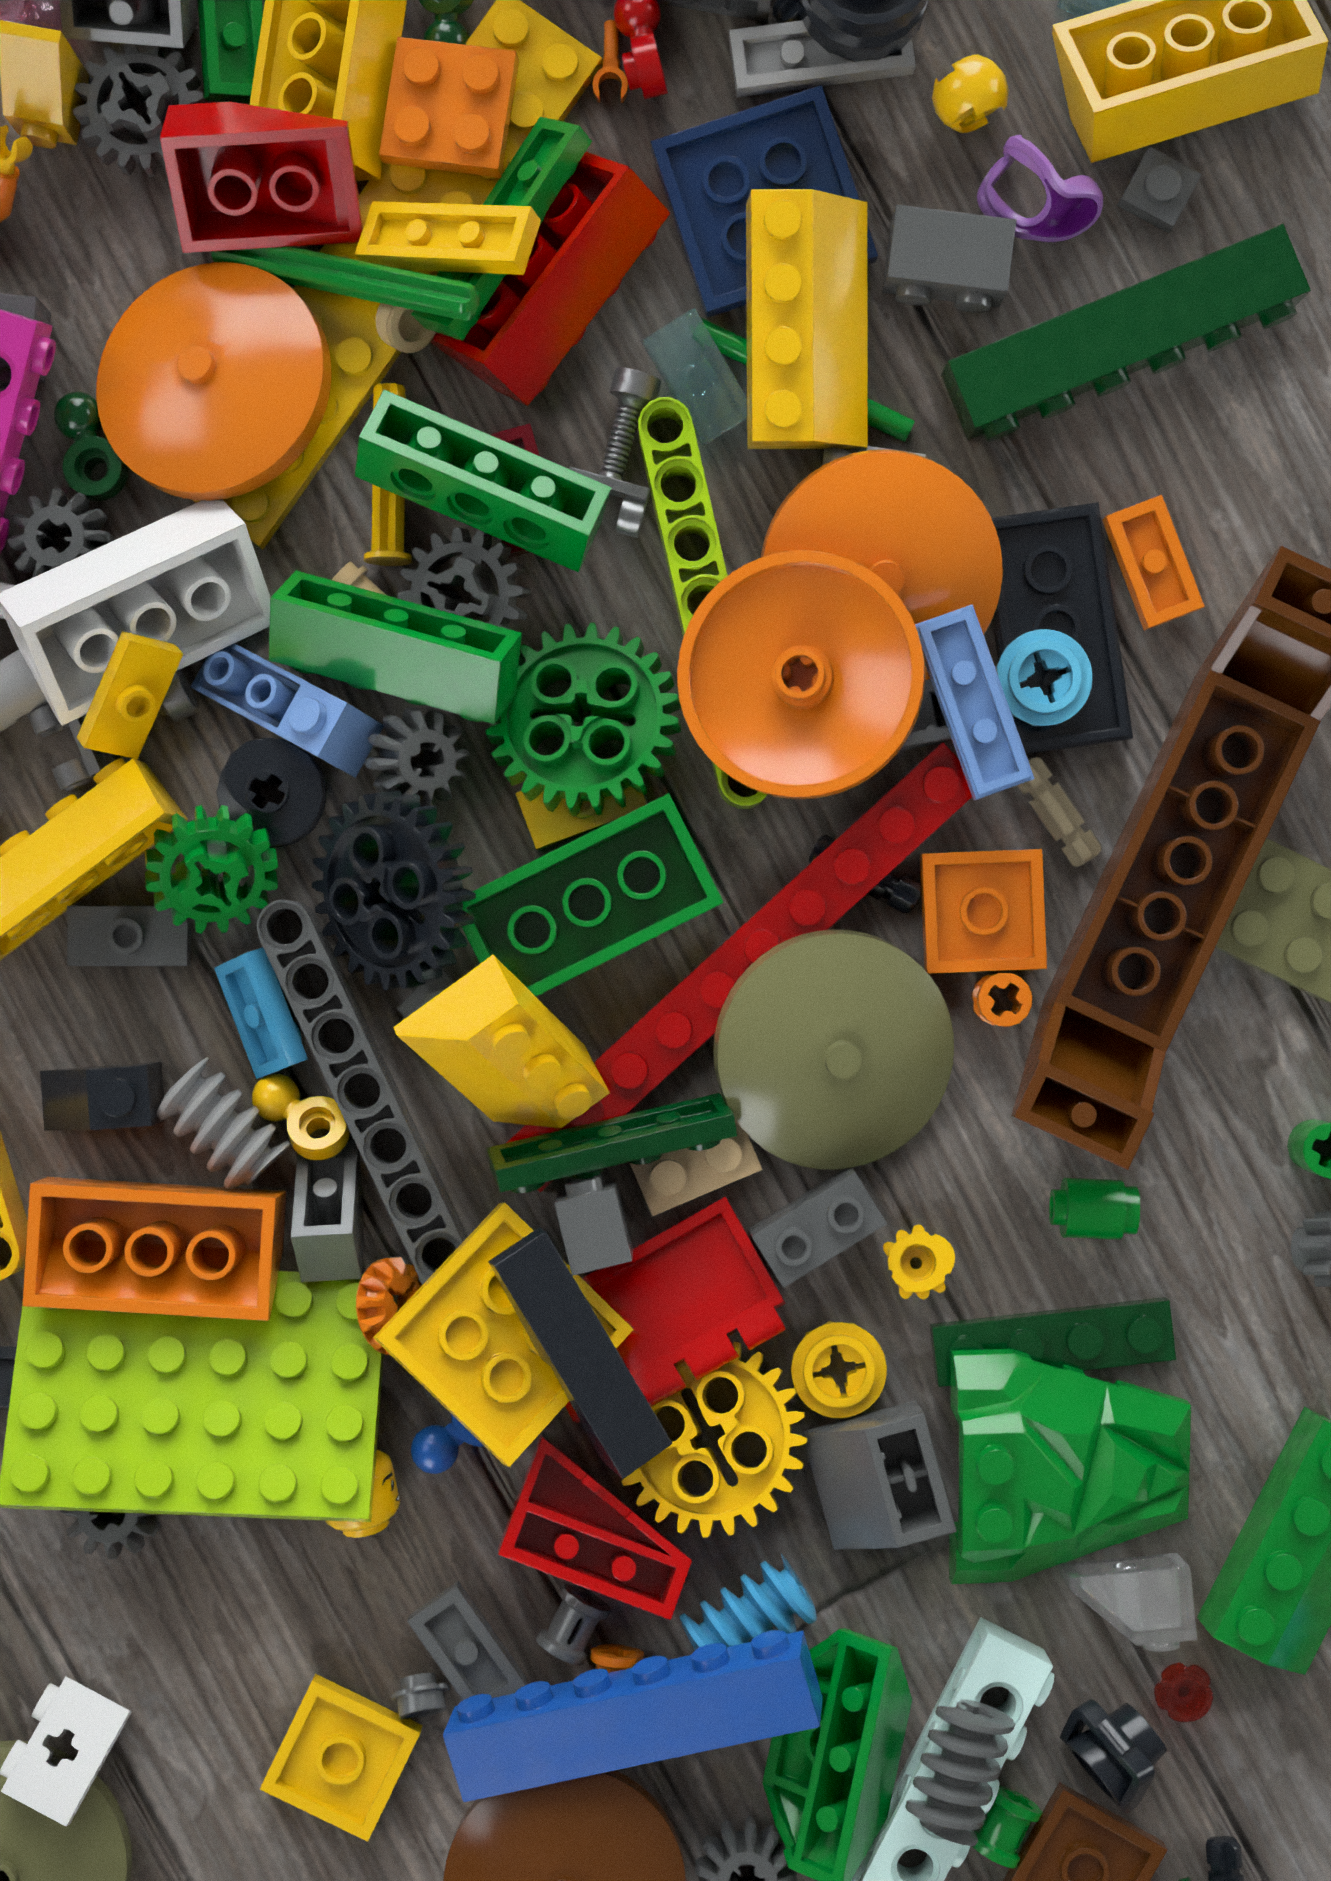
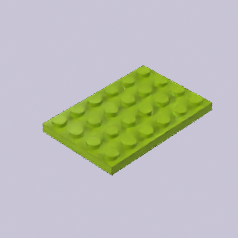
[0,1271,384,1522]

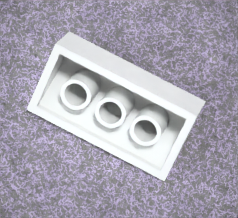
[0,499,270,726]

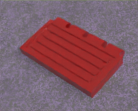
[565,1197,786,1423]

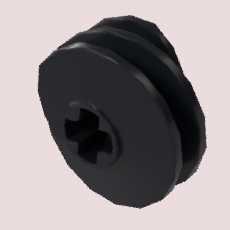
[217,737,327,848]

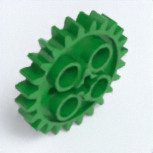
[485,622,682,817]

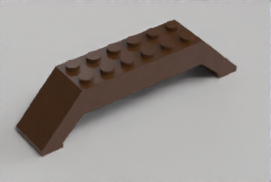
[1011,546,1331,1170]

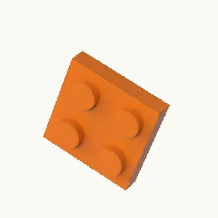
[379,37,519,178]
[920,849,1047,974]

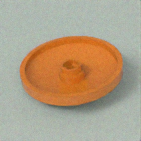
[96,262,332,501]
[761,449,1003,680]
[677,550,925,799]

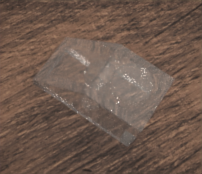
[1060,1553,1197,1652]

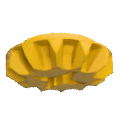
[791,1321,887,1418]

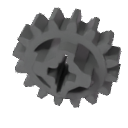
[73,44,208,177]
[397,527,531,630]

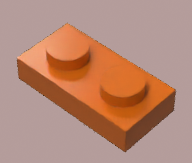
[1102,495,1205,631]

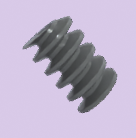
[905,1700,1015,1846]

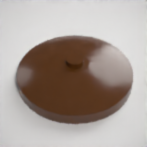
[443,1770,686,1881]

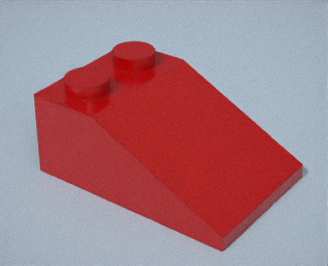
[160,102,363,253]

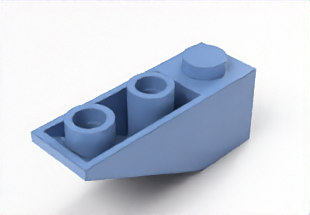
[191,643,384,778]

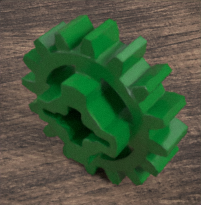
[145,805,279,934]

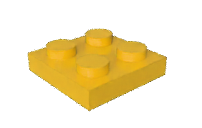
[260,1674,423,1842]

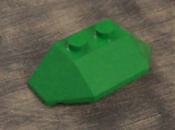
[762,1628,913,1881]

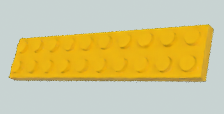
[192,0,602,550]

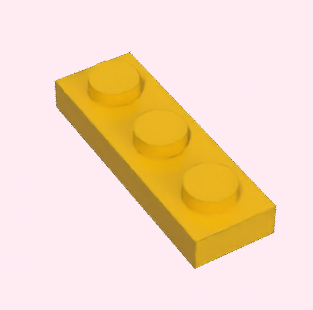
[355,201,541,275]

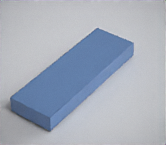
[915,604,1035,800]

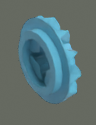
[996,629,1092,726]

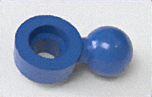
[411,1414,484,1474]

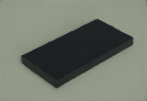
[991,502,1133,755]

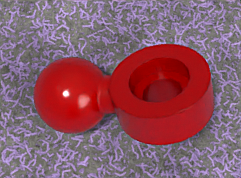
[613,0,668,100]

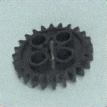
[311,791,476,990]

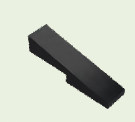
[488,1227,673,1479]

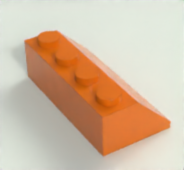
[22,1177,286,1321]

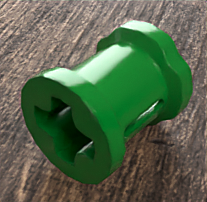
[972,1785,1043,1869]

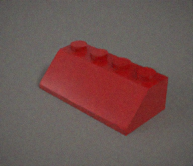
[430,152,670,406]

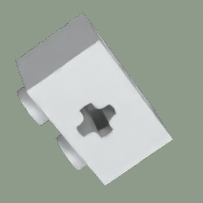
[0,1676,132,1826]

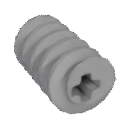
[156,1057,291,1189]

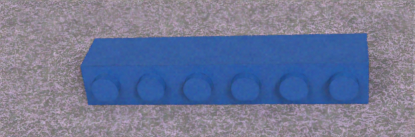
[443,1630,823,1802]

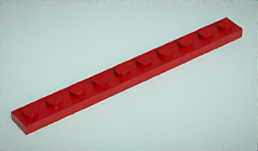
[506,742,972,1192]

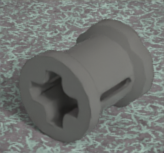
[536,1584,611,1666]

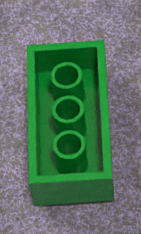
[462,793,724,997]

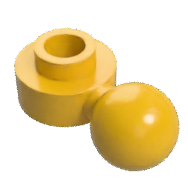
[252,1074,350,1160]

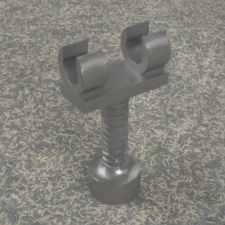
[569,367,662,538]
[27,670,199,792]

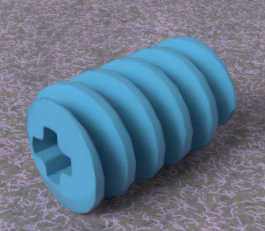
[679,1553,817,1650]

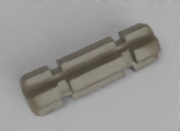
[1017,757,1102,867]

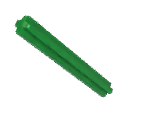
[211,247,480,321]

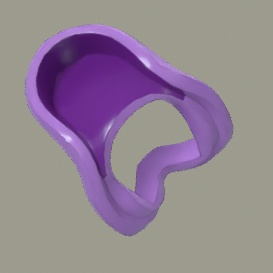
[977,134,1103,242]

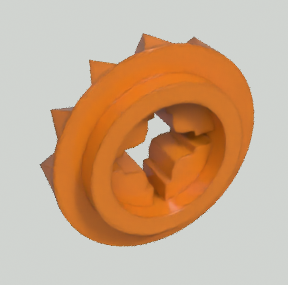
[356,1257,422,1355]

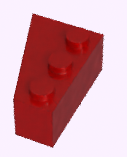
[498,1435,692,1620]

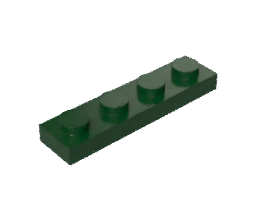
[486,1093,737,1193]
[929,1297,1176,1387]

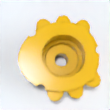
[883,1224,955,1300]

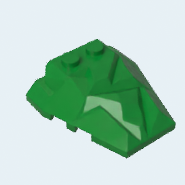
[949,1349,1191,1584]

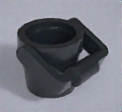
[1060,1699,1167,1814]

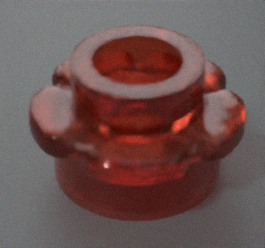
[1154,1662,1214,1722]

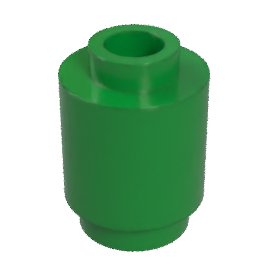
[1049,1177,1140,1240]

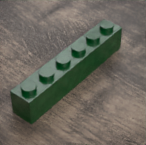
[941,223,1311,442]

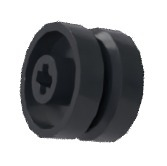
[798,0,929,61]

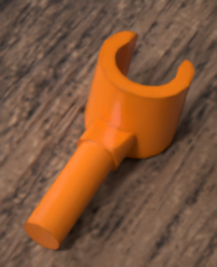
[592,20,628,103]

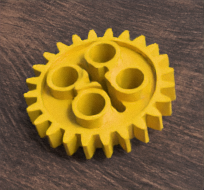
[621,1341,808,1538]

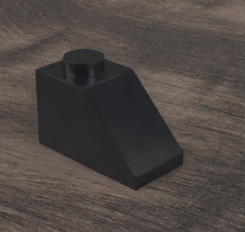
[40,1062,166,1131]

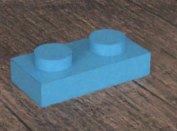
[214,947,308,1079]

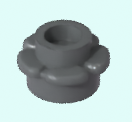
[391,1672,450,1719]

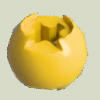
[932,54,1009,133]

